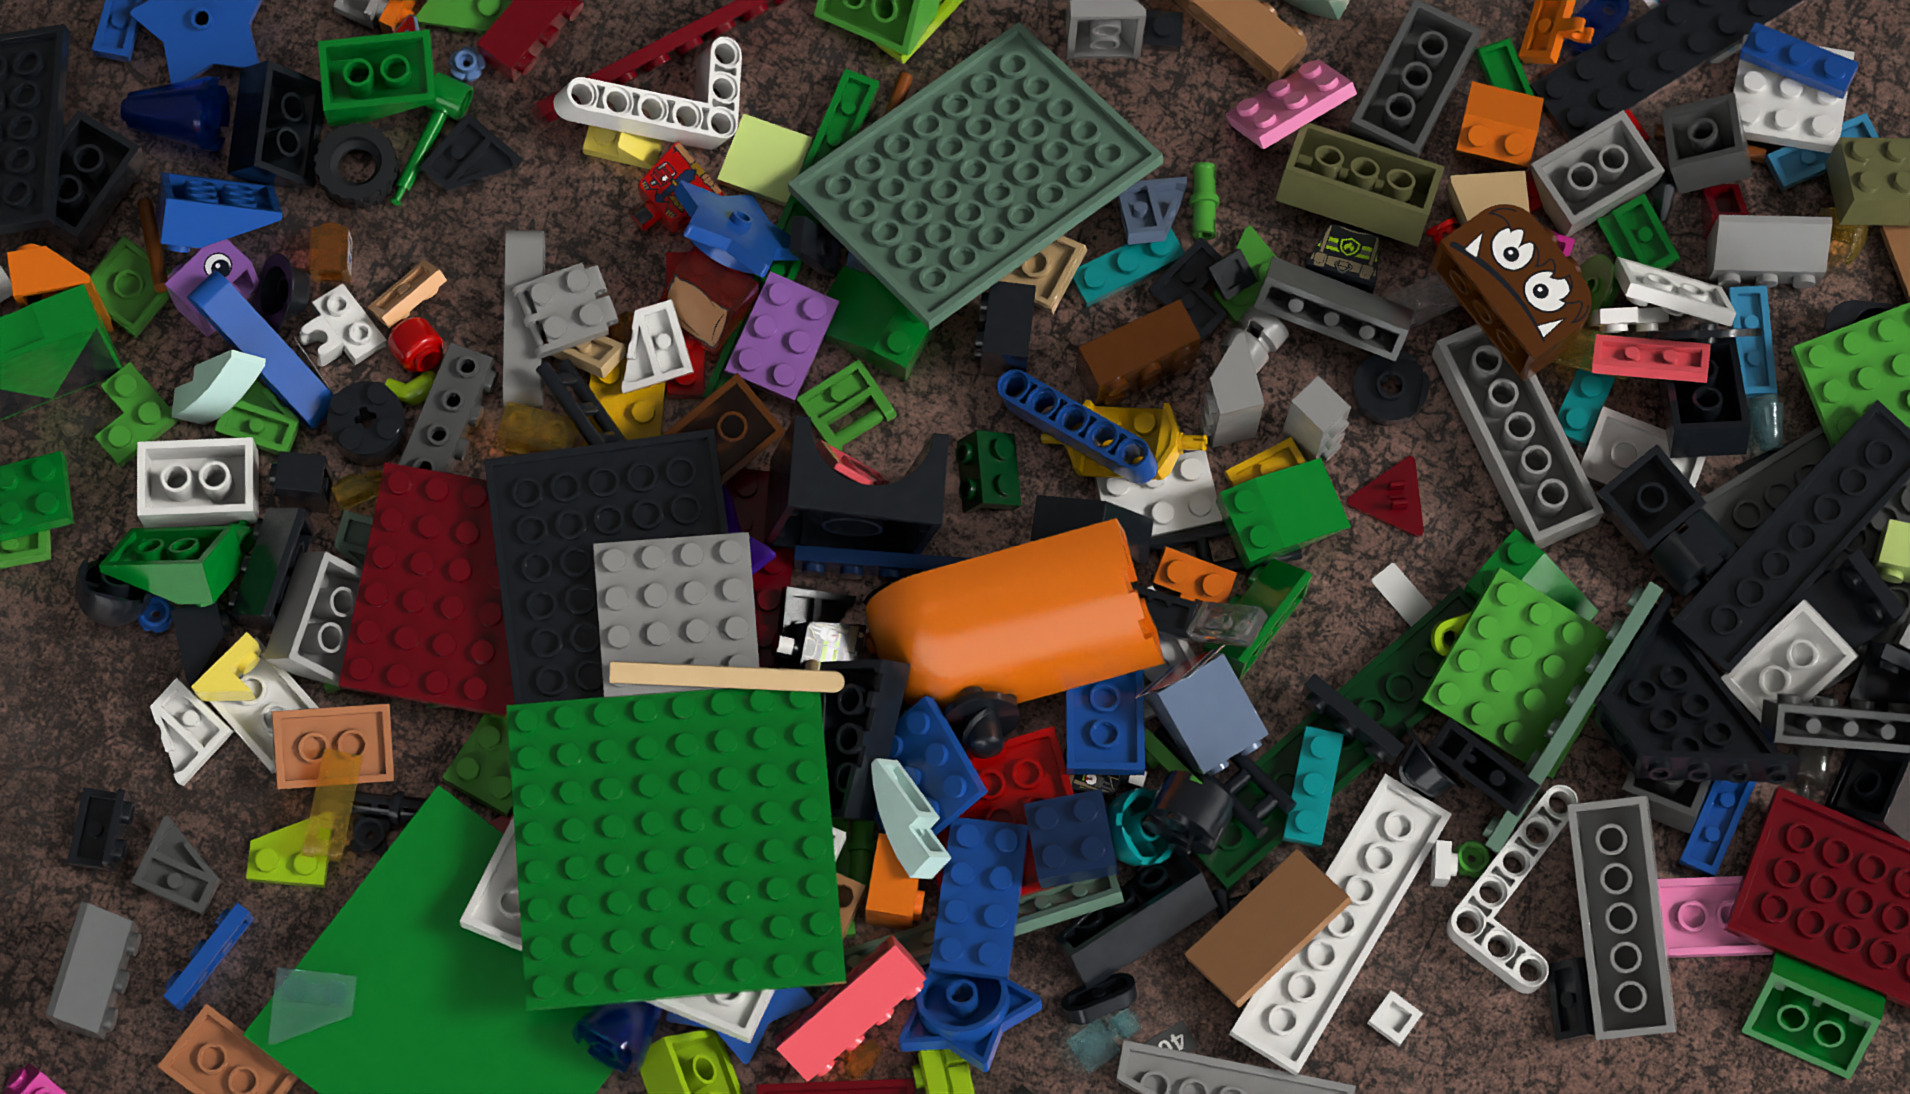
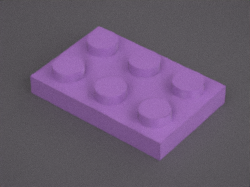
[724,271,839,404]

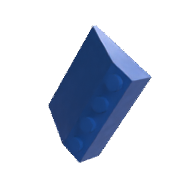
[155,172,282,253]

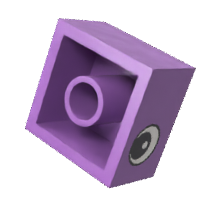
[165,239,259,338]

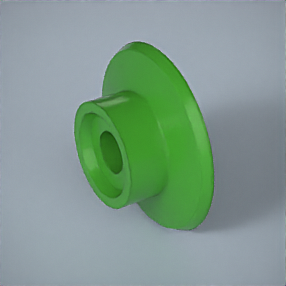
[1580,254,1619,315]

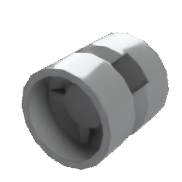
[1218,305,1289,374]

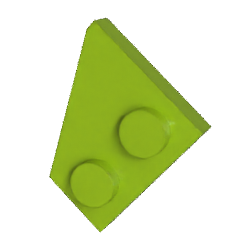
[246,811,334,888]

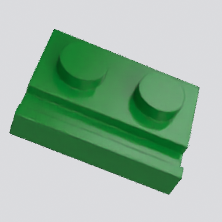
[1597,193,1681,270]

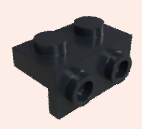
[67,787,135,873]

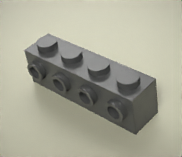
[1254,256,1414,362]
[398,342,499,474]
[1760,693,1910,753]

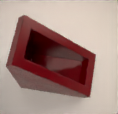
[1701,184,1749,240]

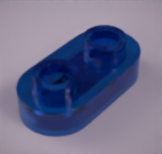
[1566,0,1629,52]

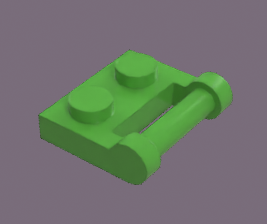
[796,359,897,451]

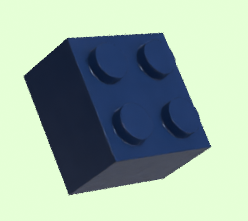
[1024,789,1119,889]

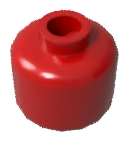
[387,317,444,373]

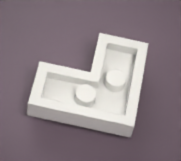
[1587,307,1669,334]

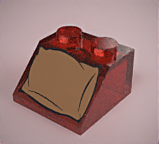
[658,245,759,355]

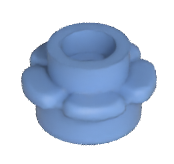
[449,46,485,82]

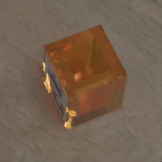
[309,222,353,282]

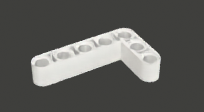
[553,37,742,149]
[1446,785,1578,994]

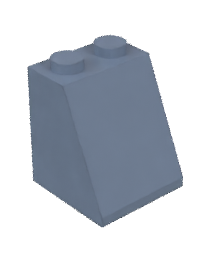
[1144,651,1269,776]

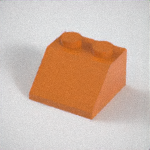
[1454,81,1544,171]
[865,833,925,930]

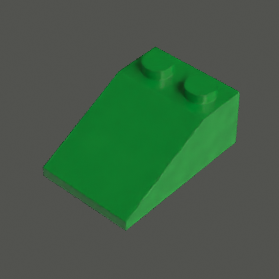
[318,29,436,127]
[824,266,940,382]
[1216,458,1351,570]
[99,525,243,607]
[1464,529,1599,622]

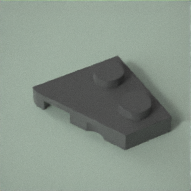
[131,815,221,916]

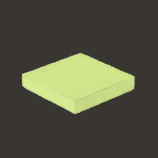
[717,113,813,207]

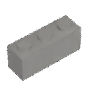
[1281,376,1351,462]

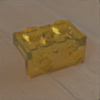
[496,401,578,456]

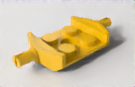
[1041,400,1207,480]

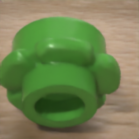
[1453,840,1491,878]

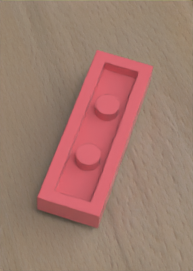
[1592,334,1711,383]

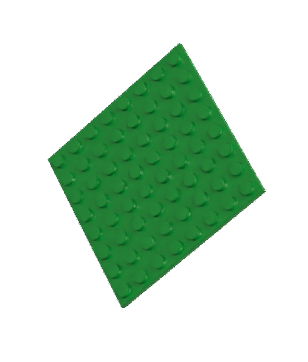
[506,688,846,1012]
[243,785,661,1094]

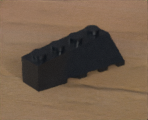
[1055,852,1218,990]

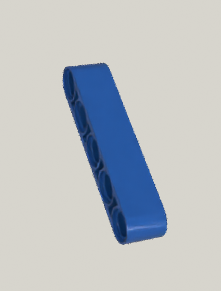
[187,270,333,431]
[997,369,1158,484]

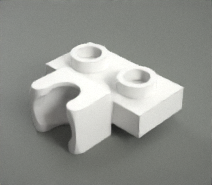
[299,283,387,367]

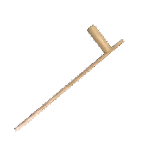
[609,659,844,693]

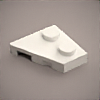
[621,299,694,394]
[150,678,234,786]

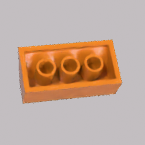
[7,244,115,332]

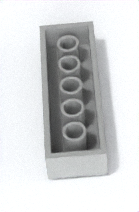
[1432,324,1604,549]
[1567,796,1677,1040]

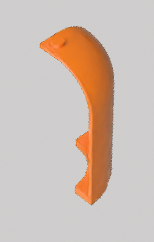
[865,518,1165,713]

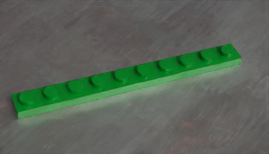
[703,68,880,400]

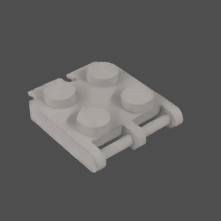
[511,262,619,358]

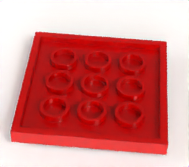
[935,726,1074,897]

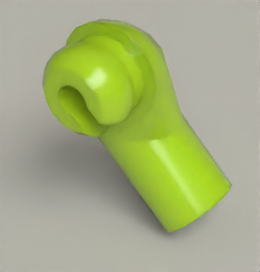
[385,371,437,406]

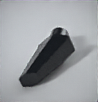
[1651,166,1677,224]

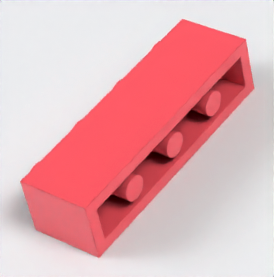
[774,935,926,1082]

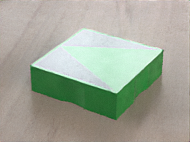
[0,284,122,421]

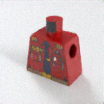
[630,141,723,233]

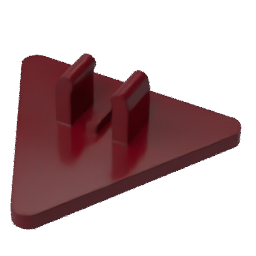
[1346,456,1424,537]

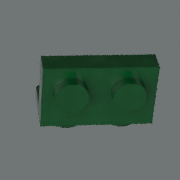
[955,430,1021,513]

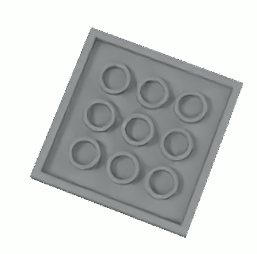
[593,532,759,698]

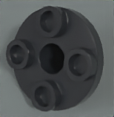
[943,686,1020,759]

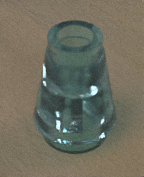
[1748,394,1784,451]

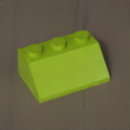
[634,1029,743,1094]

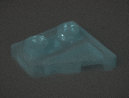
[268,967,357,1045]

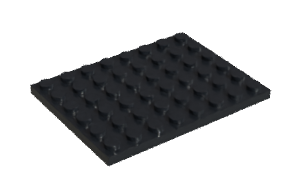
[484,429,729,705]

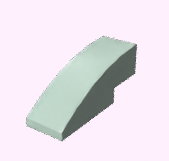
[171,350,266,426]
[871,758,951,879]

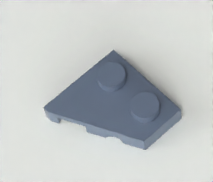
[1116,176,1187,245]

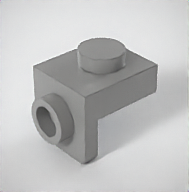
[333,0,389,29]

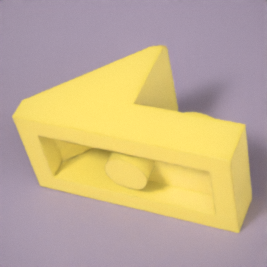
[583,125,664,170]
[191,632,262,701]

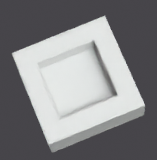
[1430,840,1458,887]
[1367,990,1423,1047]

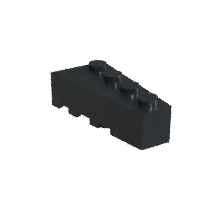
[820,659,911,821]

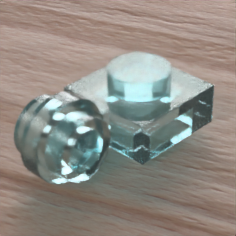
[1066,1008,1142,1075]

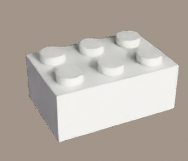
[137,437,259,528]

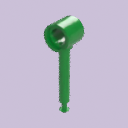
[389,72,474,206]

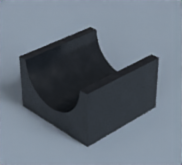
[763,415,949,554]

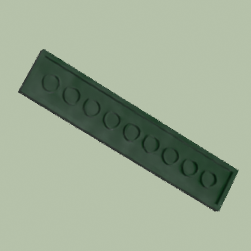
[1191,585,1476,891]

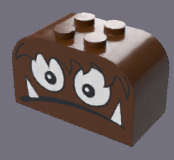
[1431,204,1592,382]

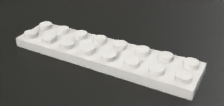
[1229,774,1452,1076]

